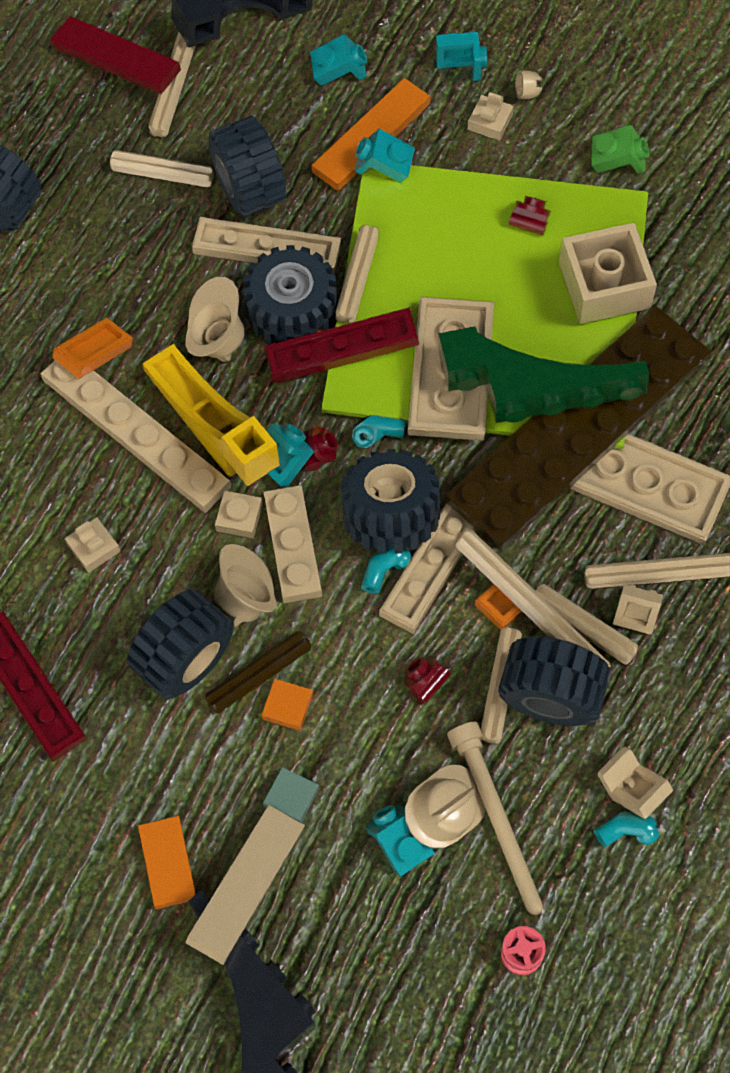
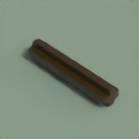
[205,631,311,714]

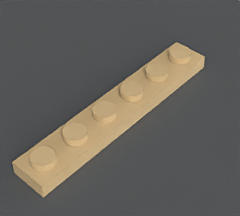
[41,360,231,513]

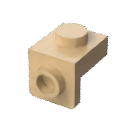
[598,747,673,819]

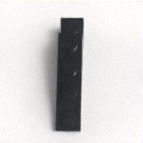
[188,890,316,1073]

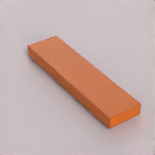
[311,78,431,191]

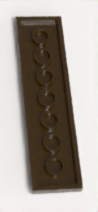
[445,305,712,552]

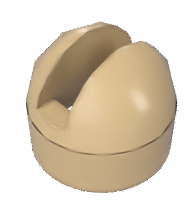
[515,70,542,99]

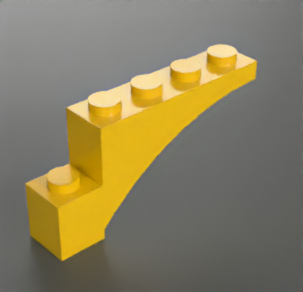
[142,344,280,486]

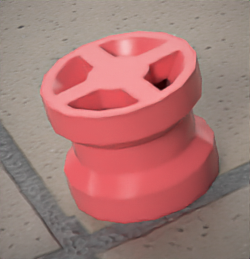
[501,926,546,975]

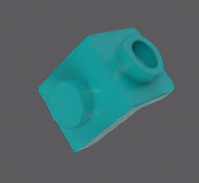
[435,32,487,81]
[310,34,367,86]
[355,128,415,183]
[266,424,314,487]
[365,804,435,877]

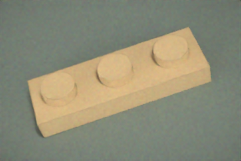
[264,485,322,603]

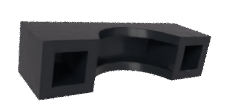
[171,0,312,47]

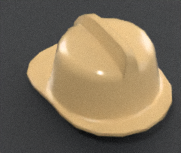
[185,277,244,362]
[214,544,277,627]
[405,765,486,848]

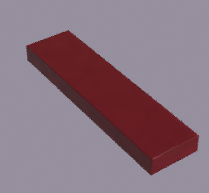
[50,16,181,95]
[265,307,419,384]
[0,611,87,762]

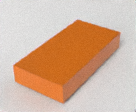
[52,317,133,379]
[138,816,196,910]

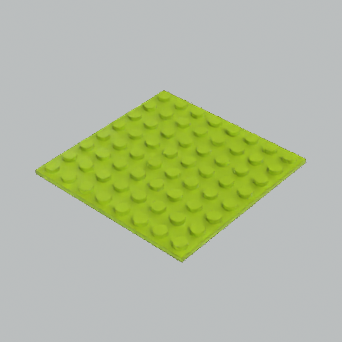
[321,165,648,449]

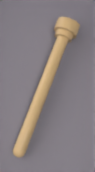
[447,722,543,915]

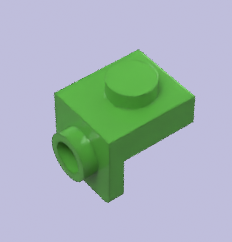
[592,125,649,174]

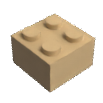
[559,223,657,324]

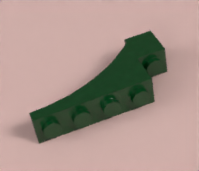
[438,326,649,423]

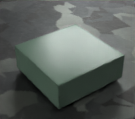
[263,767,319,823]

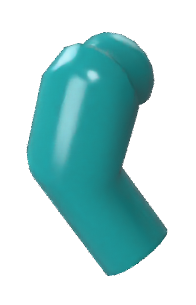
[352,415,406,448]
[361,547,411,594]
[594,811,659,848]

